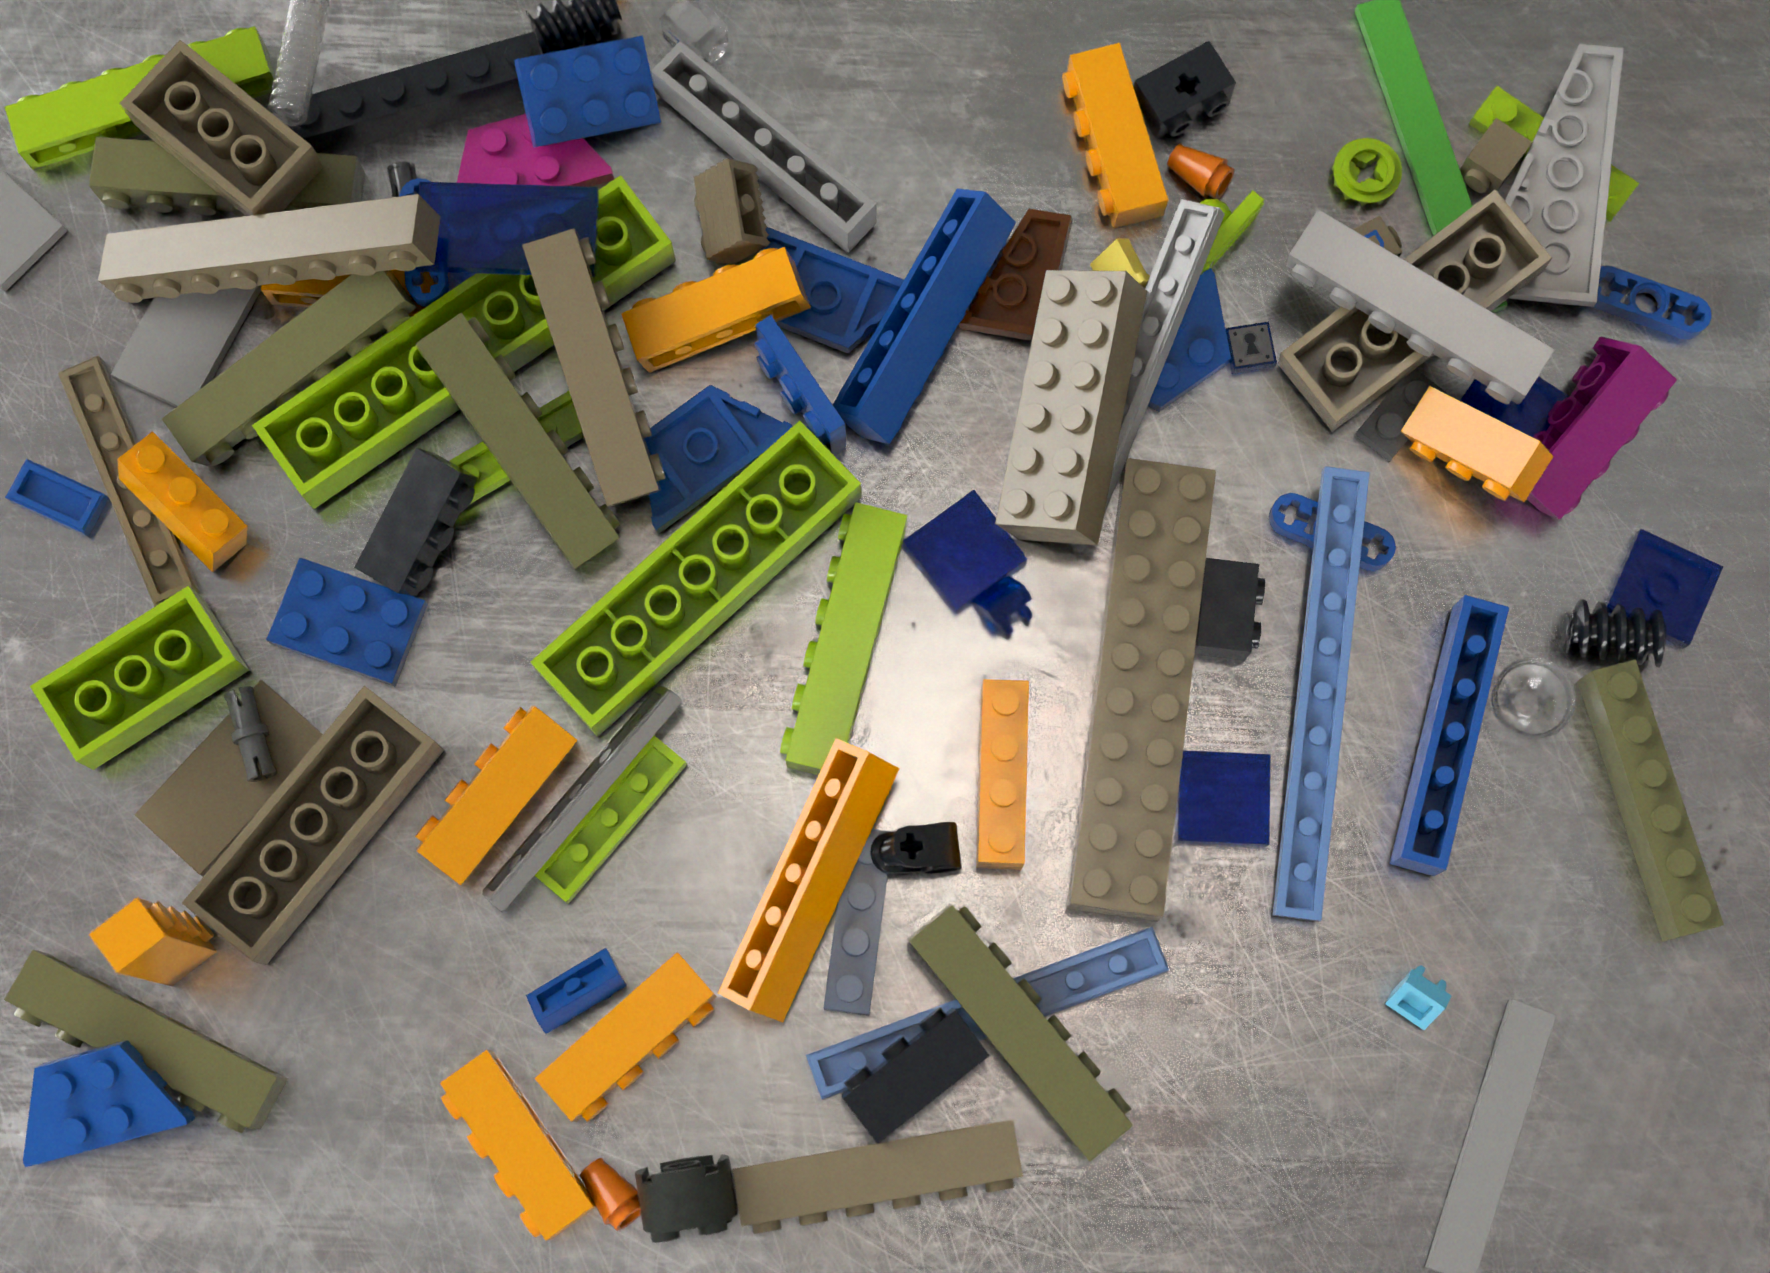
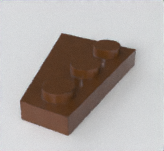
[958,209,1072,341]

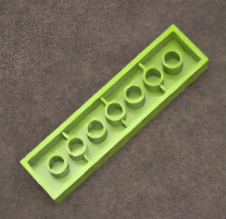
[530,420,862,737]

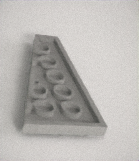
[1505,44,1624,307]

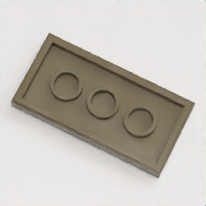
[134,680,323,876]

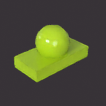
[1200,190,1264,274]

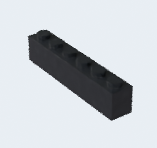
[282,31,541,154]

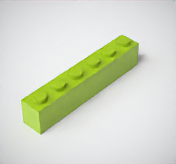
[4,26,280,170]
[780,502,908,775]

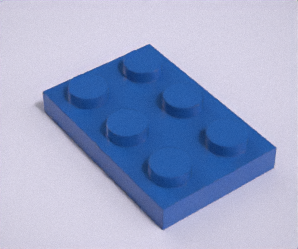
[514,36,661,148]
[754,315,846,456]
[266,558,428,687]

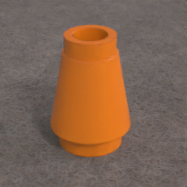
[1167,144,1234,199]
[580,1158,641,1231]

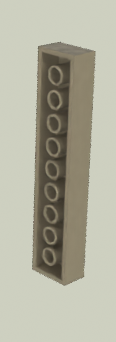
[1067,458,1216,922]

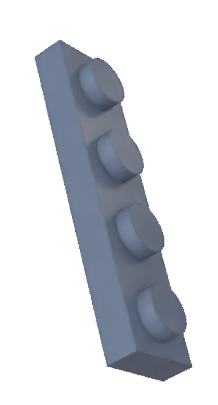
[823,829,893,1016]

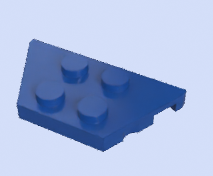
[762,227,904,353]
[1148,268,1231,412]
[645,385,792,533]
[23,1040,195,1167]

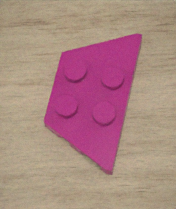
[450,114,614,225]

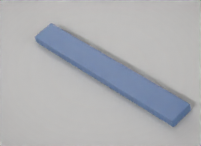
[806,926,1169,1100]

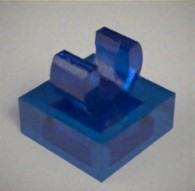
[973,576,1033,635]

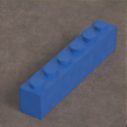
[832,188,1016,444]
[1390,595,1509,876]

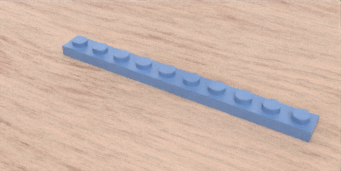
[1272,466,1370,921]

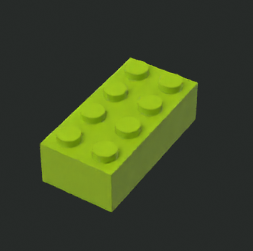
[30,585,249,770]

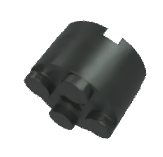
[635,1155,738,1243]

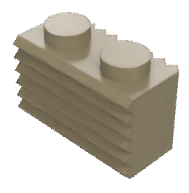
[693,159,770,265]

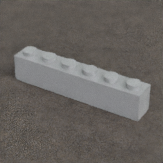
[651,41,877,253]
[1286,209,1555,405]

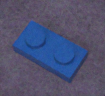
[526,948,627,1034]

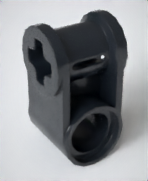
[870,822,962,874]

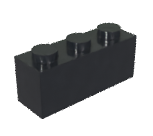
[354,448,478,596]
[842,1007,990,1144]

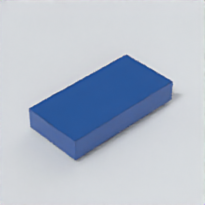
[5,459,109,537]

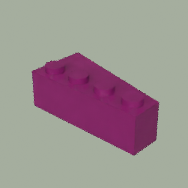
[1527,336,1677,520]

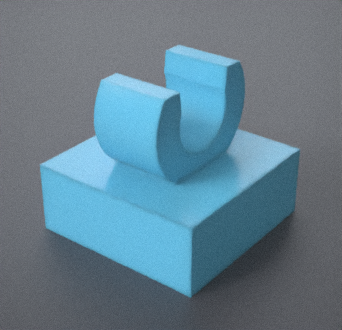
[1385,965,1452,1030]

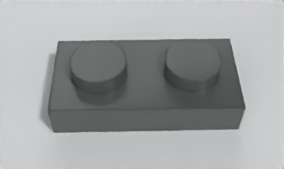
[1355,369,1447,462]

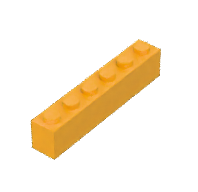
[718,738,900,1022]

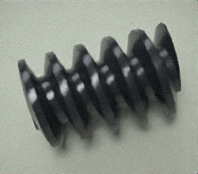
[525,0,622,54]
[1566,599,1667,668]

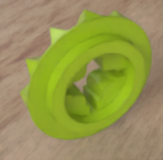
[1332,138,1402,206]

